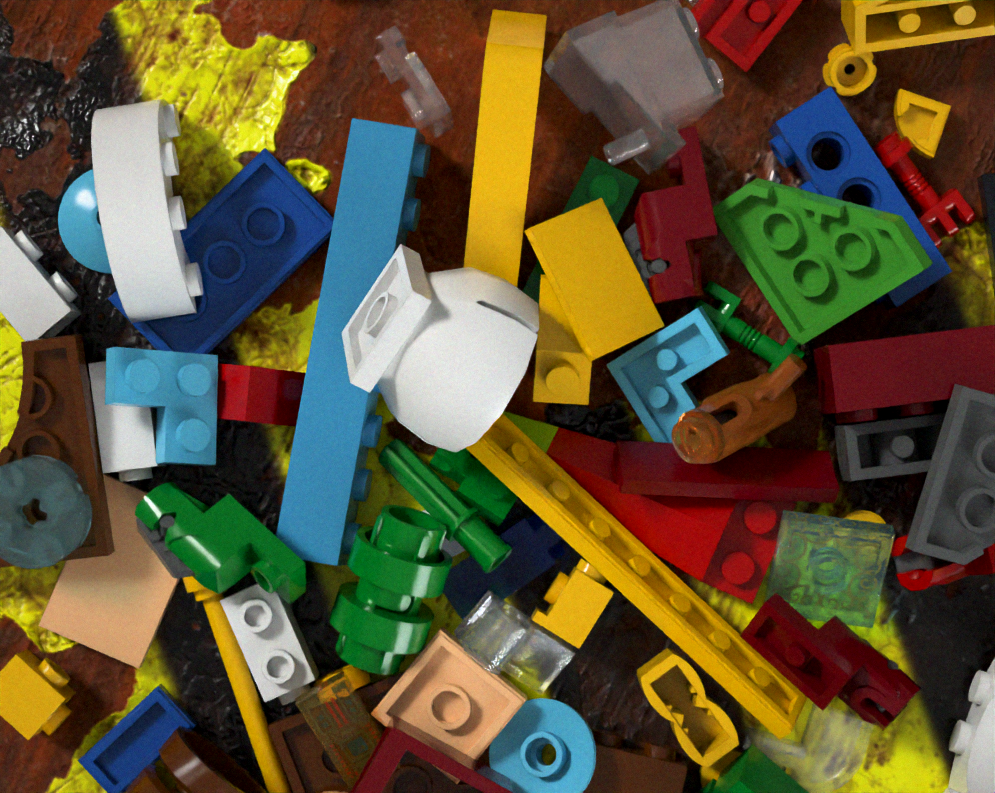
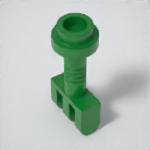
[692,281,805,374]

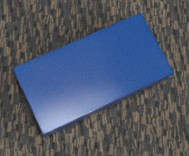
[78,684,198,793]

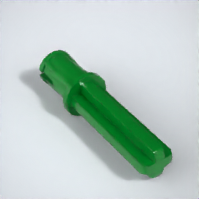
[378,438,512,573]

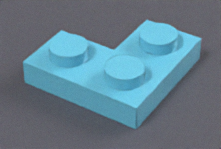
[606,306,730,444]
[105,347,218,466]

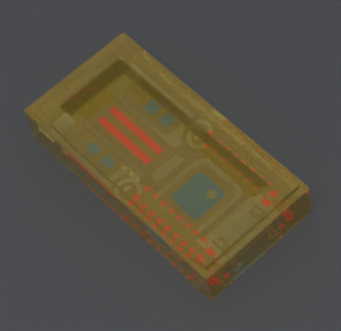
[295,671,401,790]

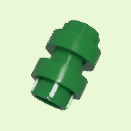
[329,505,453,675]

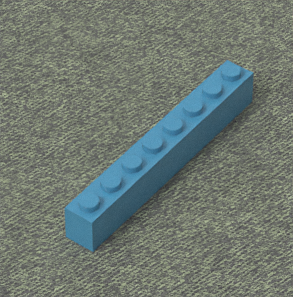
[276,118,431,566]

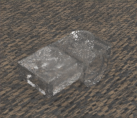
[454,590,575,695]

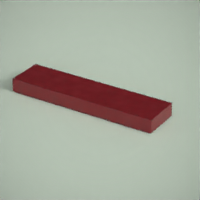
[613,440,840,503]

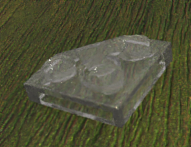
[374,25,454,138]

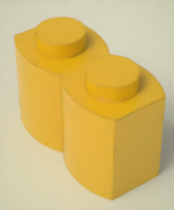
[637,647,739,768]

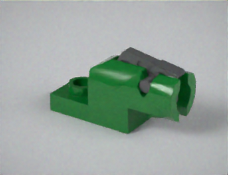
[135,482,306,604]

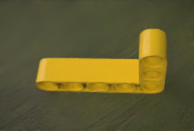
[464,9,547,287]

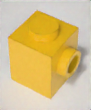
[0,649,76,740]

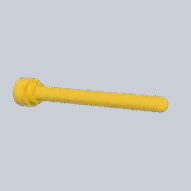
[182,576,292,793]

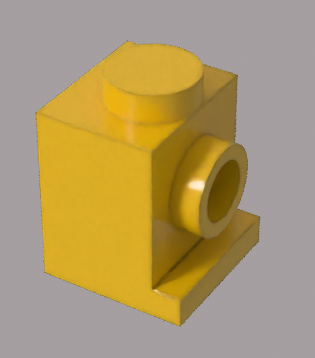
[531,558,614,649]

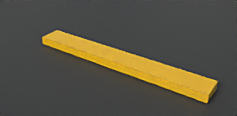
[466,413,807,740]

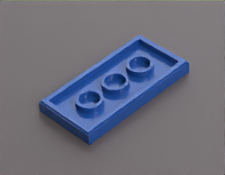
[108,148,334,354]

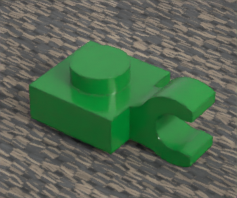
[428,447,518,527]

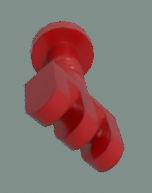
[872,131,977,249]

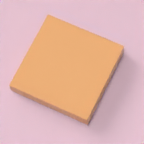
[371,627,528,784]

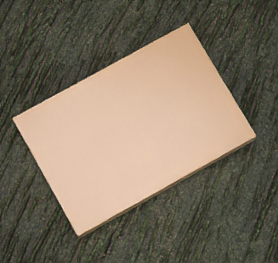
[38,474,180,668]

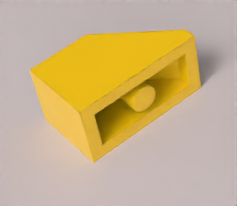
[533,274,592,405]

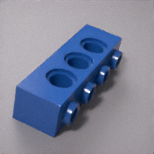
[768,86,952,310]

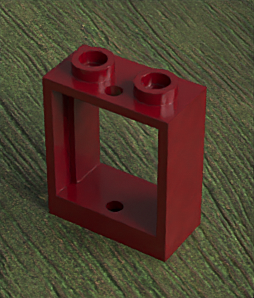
[349,715,513,793]

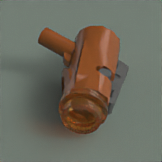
[671,353,807,464]

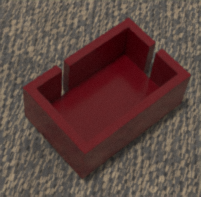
[812,325,995,424]

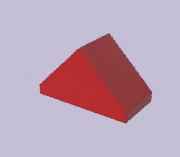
[217,363,306,427]

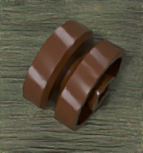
[126,726,267,793]

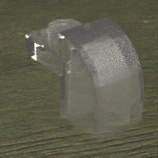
[742,703,874,793]

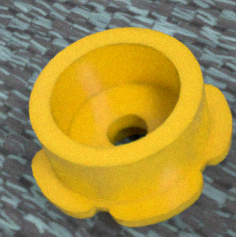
[822,43,877,96]

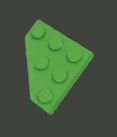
[713,178,933,347]

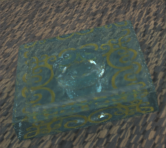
[763,510,895,628]

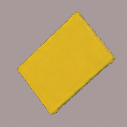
[524,198,665,362]

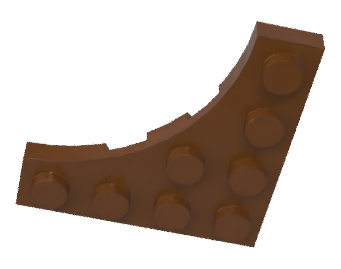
[0,333,115,568]

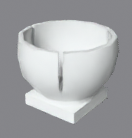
[341,244,539,452]

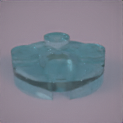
[0,455,92,569]

